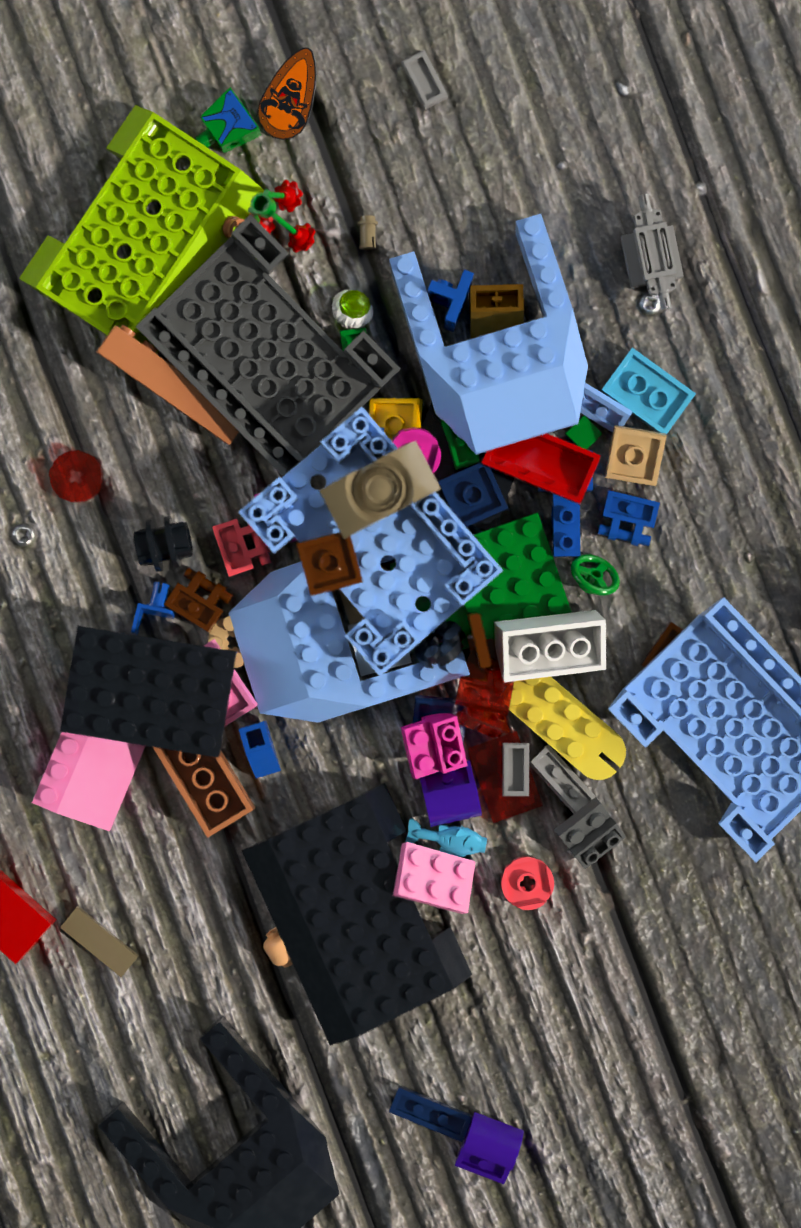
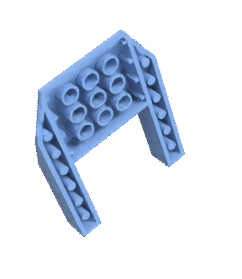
[389,214,588,454]
[228,556,470,723]

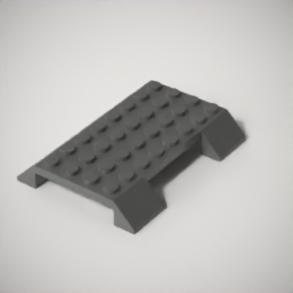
[136,214,400,476]

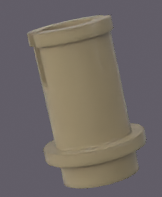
[357,216,378,250]

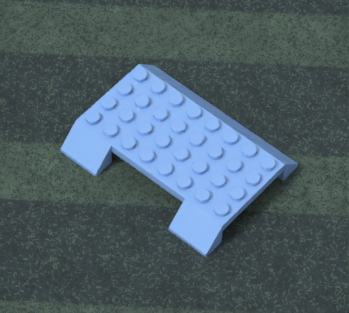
[608,597,801,862]

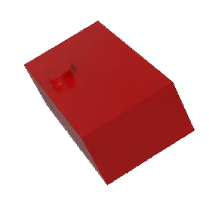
[0,870,57,964]

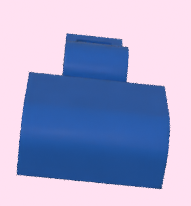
[538,450,593,557]

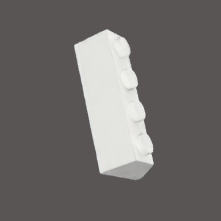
[494,610,606,682]

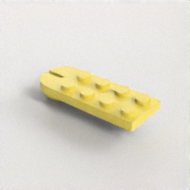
[497,677,626,780]

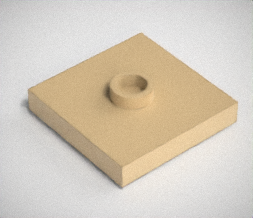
[604,425,667,486]

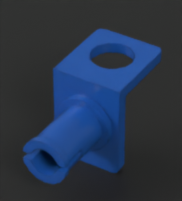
[131,582,175,635]

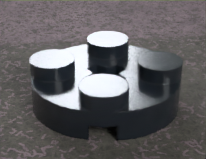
[414,620,465,668]

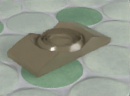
[319,441,441,539]

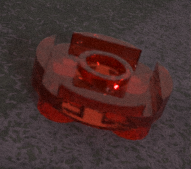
[49,450,103,503]

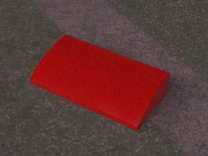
[481,433,601,505]

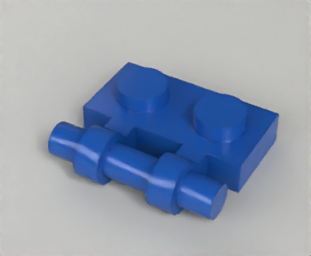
[598,490,660,546]

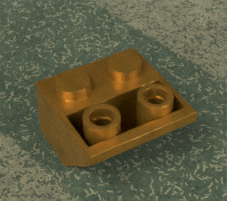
[469,284,524,339]

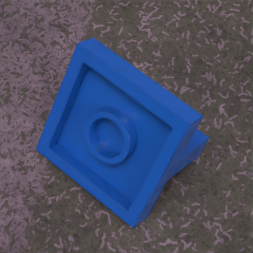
[428,269,474,332]

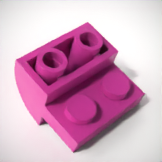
[401,713,468,779]

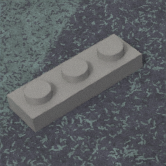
[529,744,599,814]

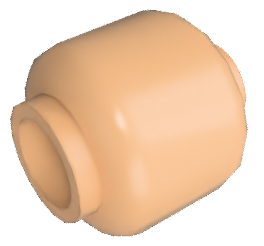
[263,927,293,968]

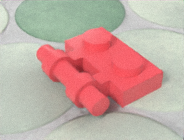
[212,518,272,577]

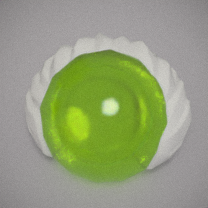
[332,290,373,329]

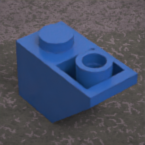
[238,720,281,778]

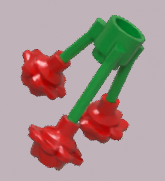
[248,180,316,253]

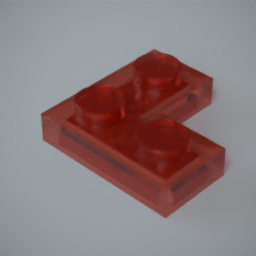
[455,658,514,716]

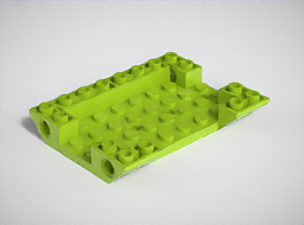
[19,105,264,355]

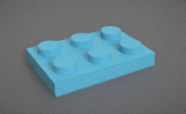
[601,348,696,434]

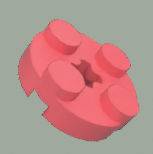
[501,856,554,910]

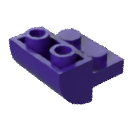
[420,760,482,827]
[455,1112,524,1184]

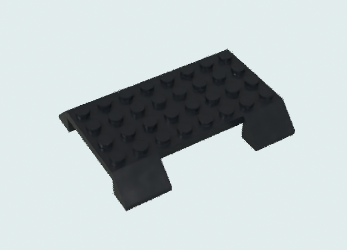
[241,783,472,1045]

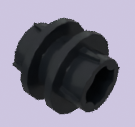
[133,516,193,572]

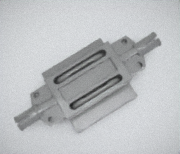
[621,194,683,311]

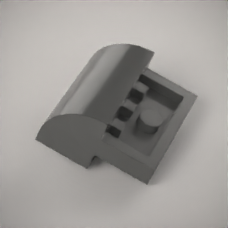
[554,797,626,869]

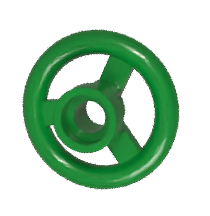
[571,554,620,596]

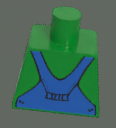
[195,87,261,153]

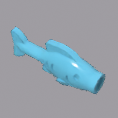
[405,818,487,858]

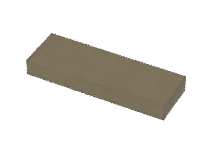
[60,906,139,977]

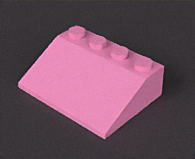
[32,732,146,831]

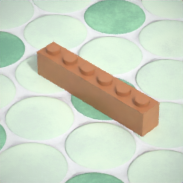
[96,324,239,445]

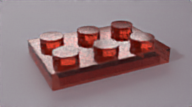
[467,731,543,823]

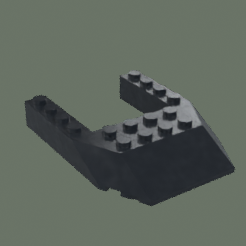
[98,1016,339,1228]

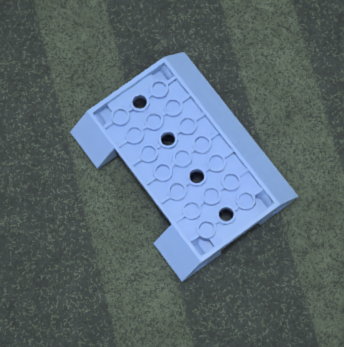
[239,407,503,676]

